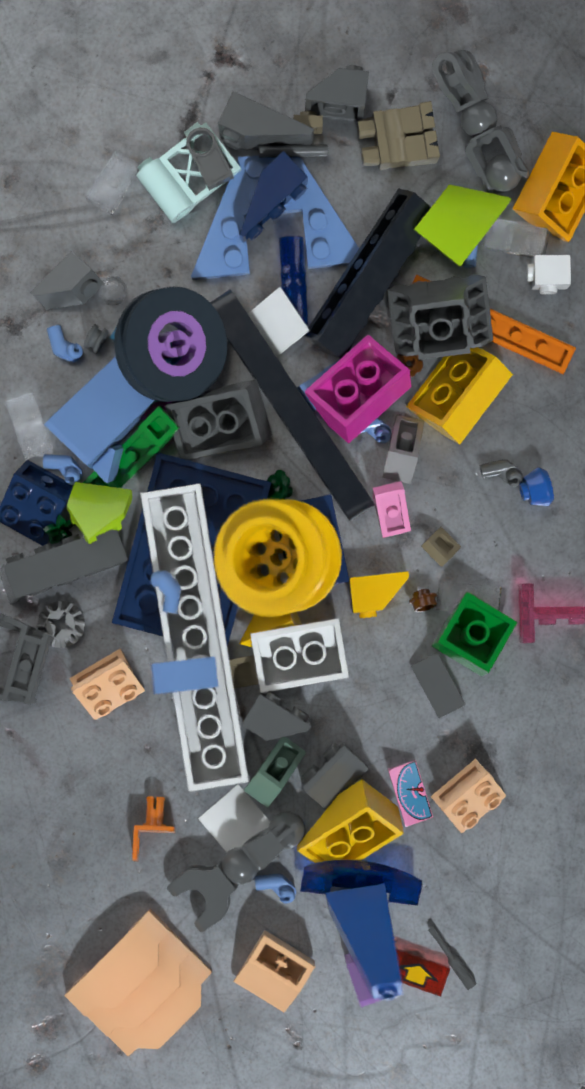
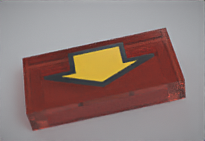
[396,948,451,997]

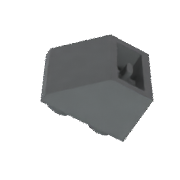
[241,691,312,741]
[302,742,369,810]

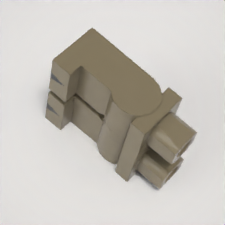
[357,101,440,170]

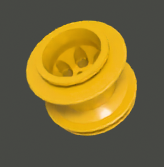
[214,499,342,616]

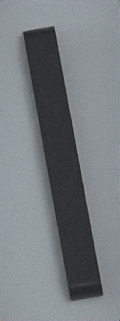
[210,289,375,522]

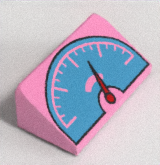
[388,760,433,827]

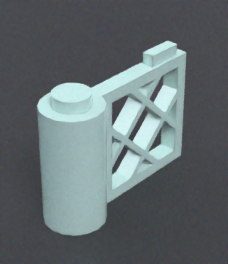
[136,121,241,223]

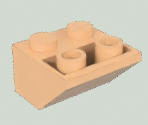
[233,930,315,1012]

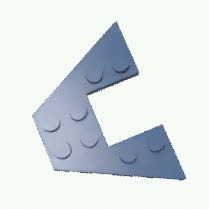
[191,155,359,280]

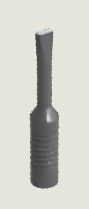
[428,926,477,990]

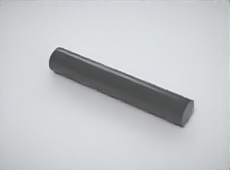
[258,144,328,158]

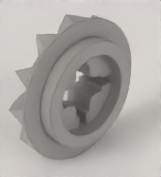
[37,601,85,648]

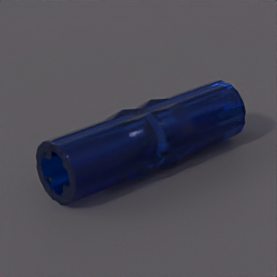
[279,236,308,326]

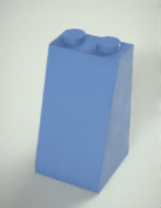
[44,357,157,470]

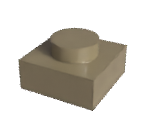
[293,111,323,135]
[421,527,461,567]
[230,655,259,689]

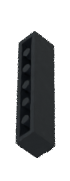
[304,188,431,359]

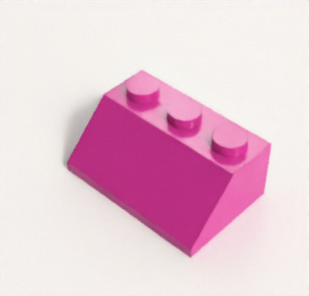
[305,335,412,444]

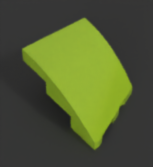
[414,184,512,267]

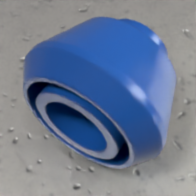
[519,467,554,507]

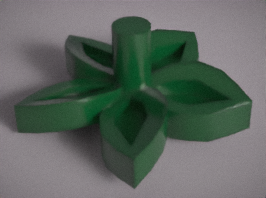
[43,514,75,545]

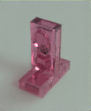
[518,584,585,643]

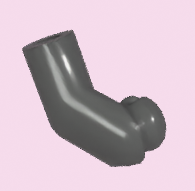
[480,459,523,487]

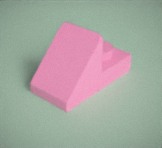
[373,481,411,538]

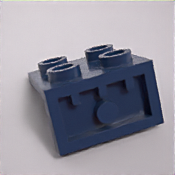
[0,460,74,546]

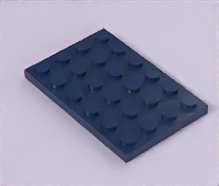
[112,452,271,647]

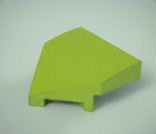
[67,482,133,544]

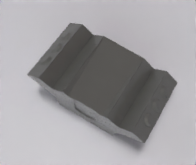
[387,274,493,360]

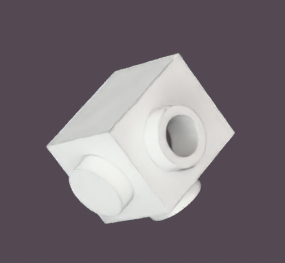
[526,255,571,294]

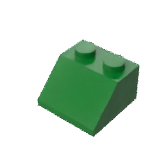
[431,592,518,677]

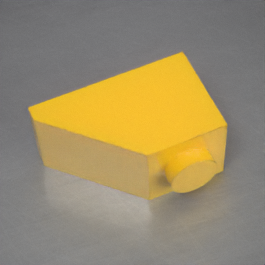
[349,571,409,618]

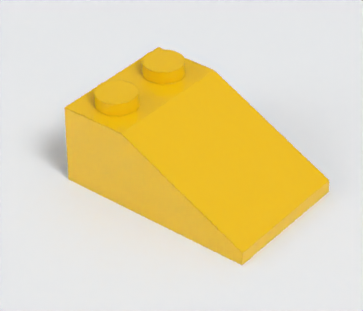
[297,779,404,877]

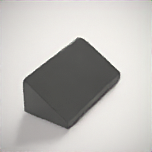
[411,652,466,718]

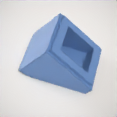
[92,445,123,483]

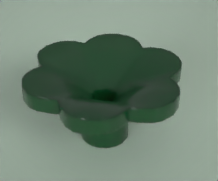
[267,469,293,500]

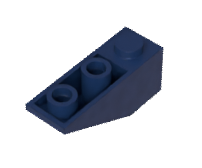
[240,151,308,243]

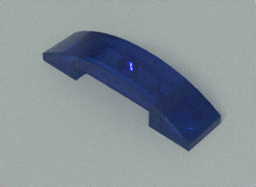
[300,860,422,906]

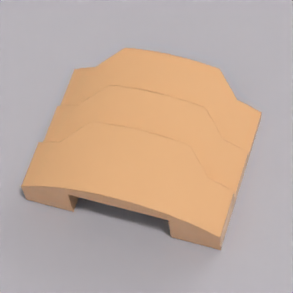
[64,909,212,1057]

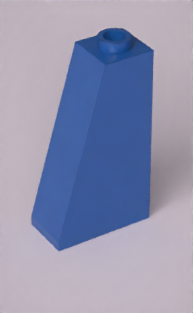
[326,884,403,1000]

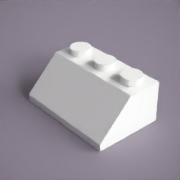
[250,618,349,693]

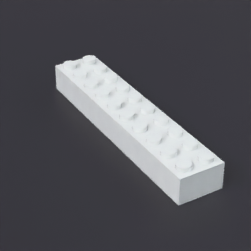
[141,484,249,792]

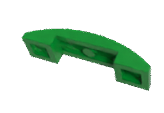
[83,406,180,488]

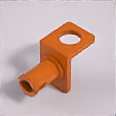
[132,796,176,862]

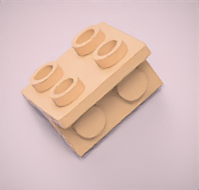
[69,649,145,720]
[431,759,506,833]

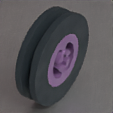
[114,287,227,402]

